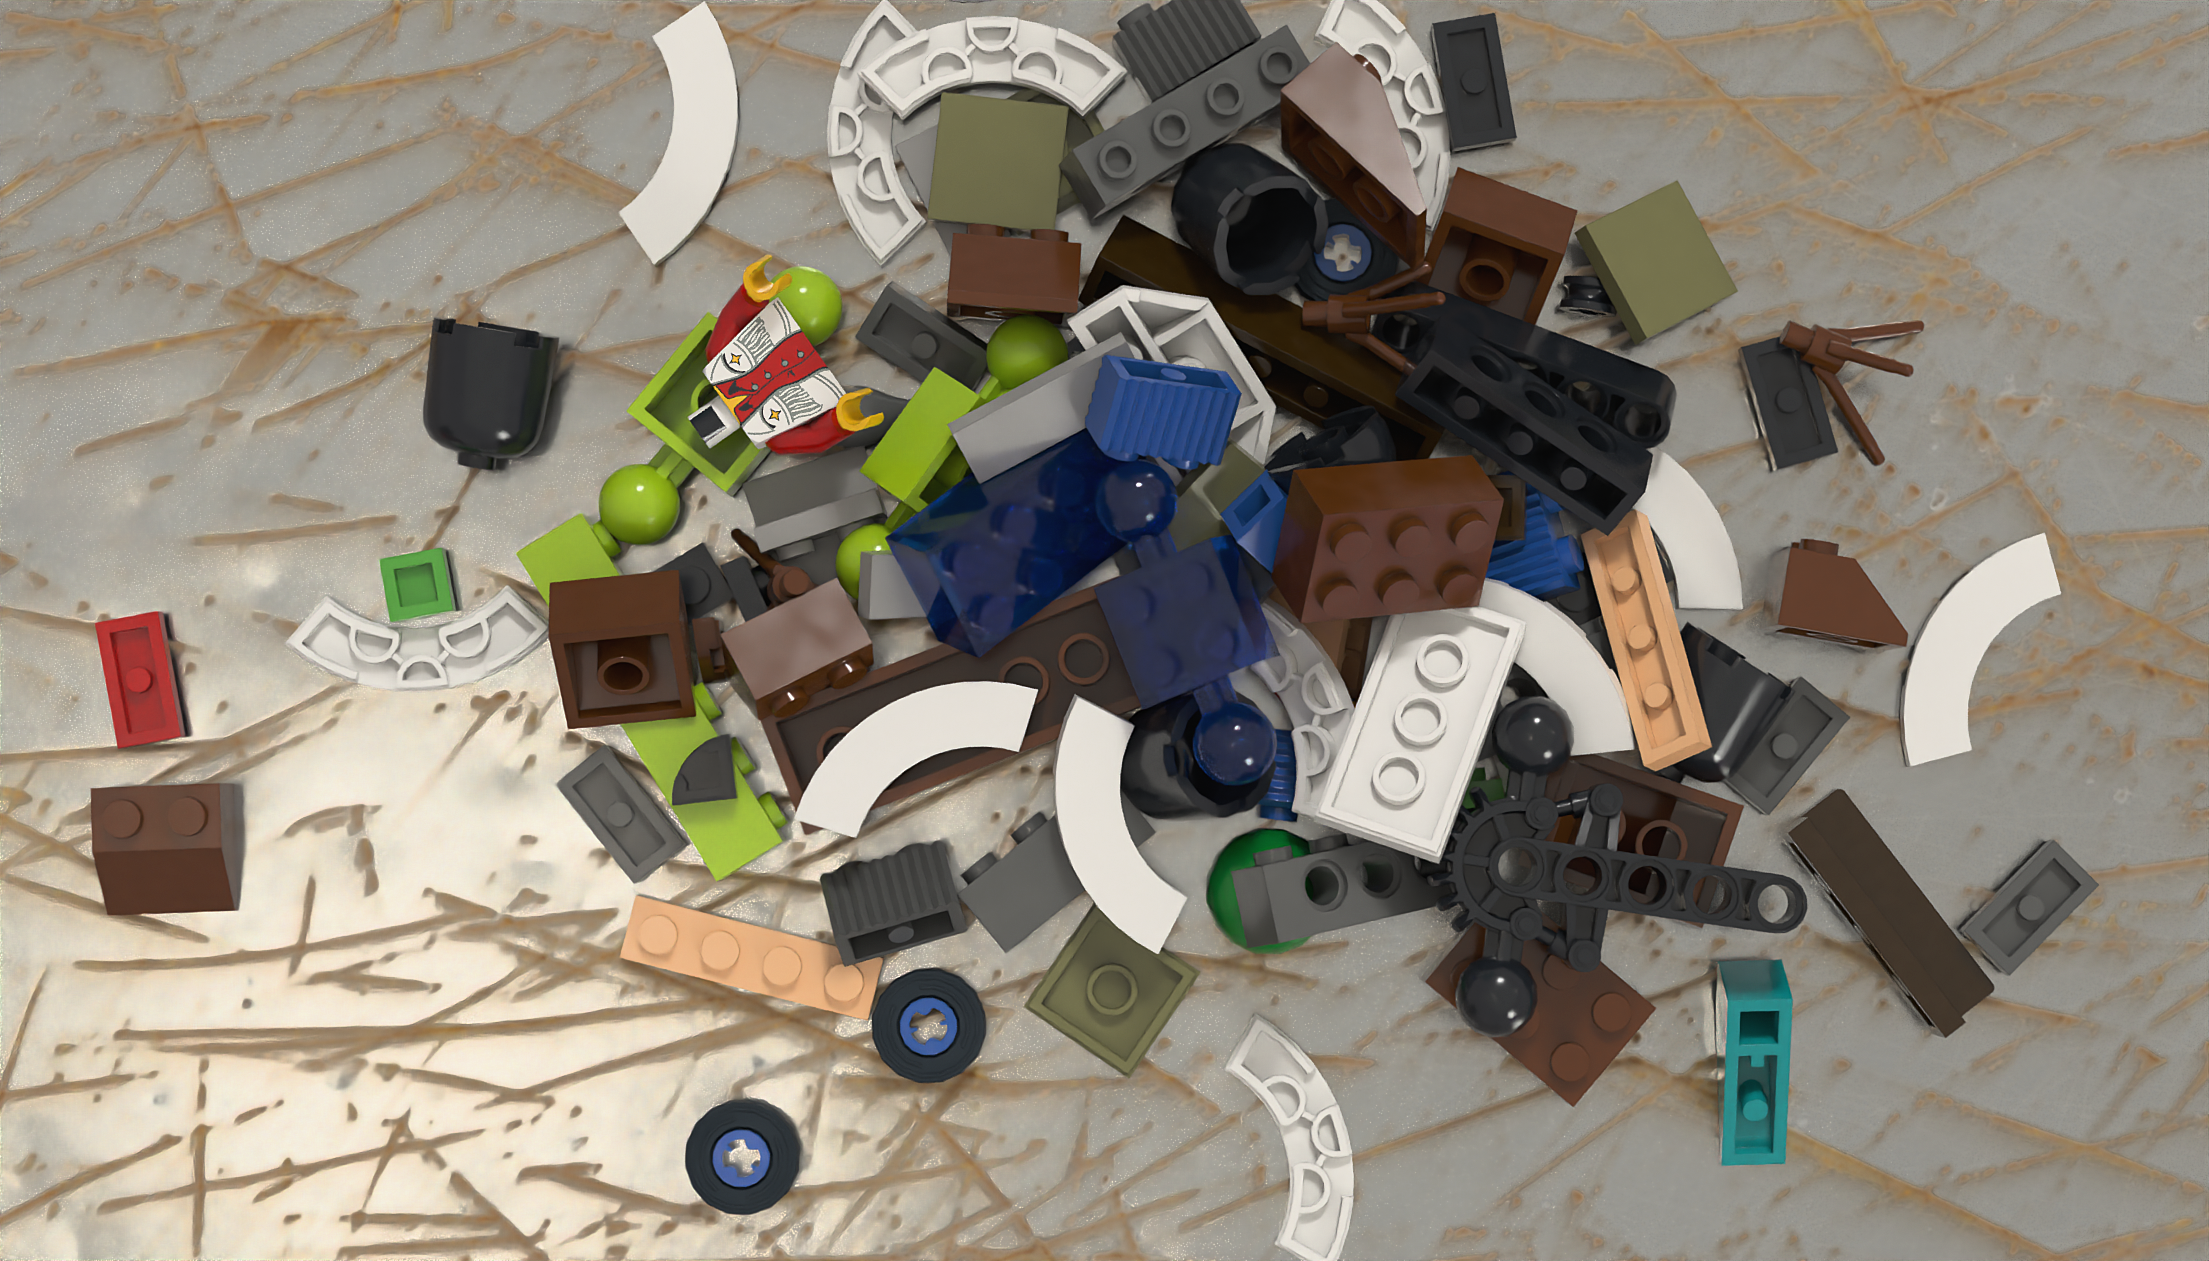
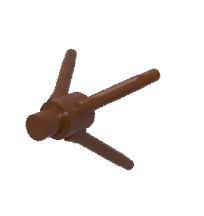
[1302,261,1446,372]
[1779,320,1924,465]
[731,528,820,612]

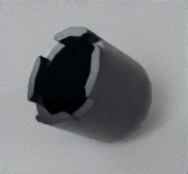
[1171,143,1329,295]
[423,317,560,470]
[1657,621,1796,784]
[1120,689,1276,821]

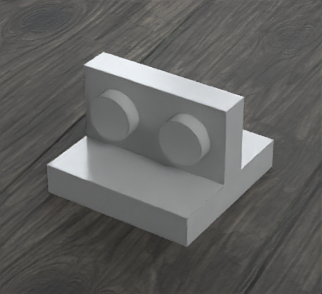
[742,446,888,585]

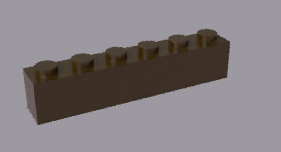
[1078,214,1445,461]

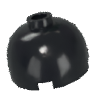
[1264,405,1396,495]

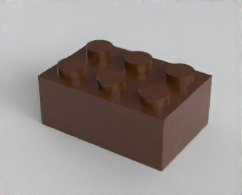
[1271,455,1504,624]
[1420,883,1656,1107]

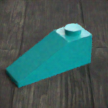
[1716,959,1793,1166]

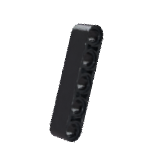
[1372,281,1677,449]

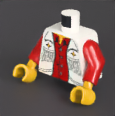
[688,255,884,455]

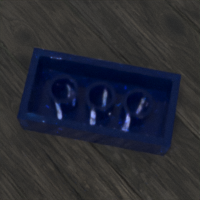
[885,428,1166,658]

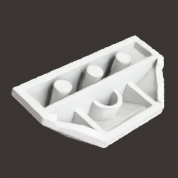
[1067,285,1276,488]

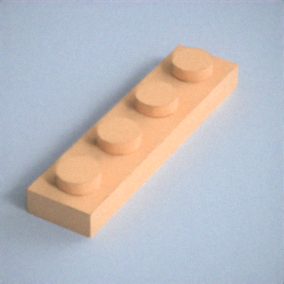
[1580,509,1712,772]
[620,895,884,1021]

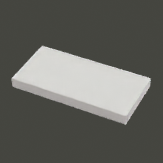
[1315,606,1526,864]

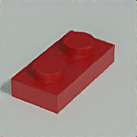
[95,611,186,749]

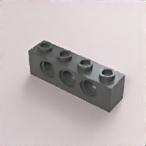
[1059,25,1310,220]
[1231,819,1461,948]

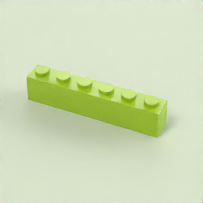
[516,513,789,881]

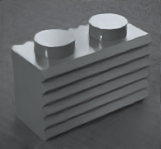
[1112,0,1262,105]
[819,840,968,967]

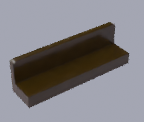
[1779,789,1994,1038]

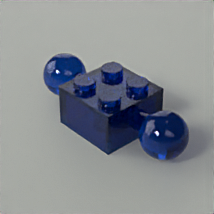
[1094,459,1280,786]

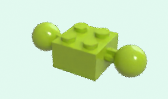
[598,266,843,545]
[835,315,1068,601]

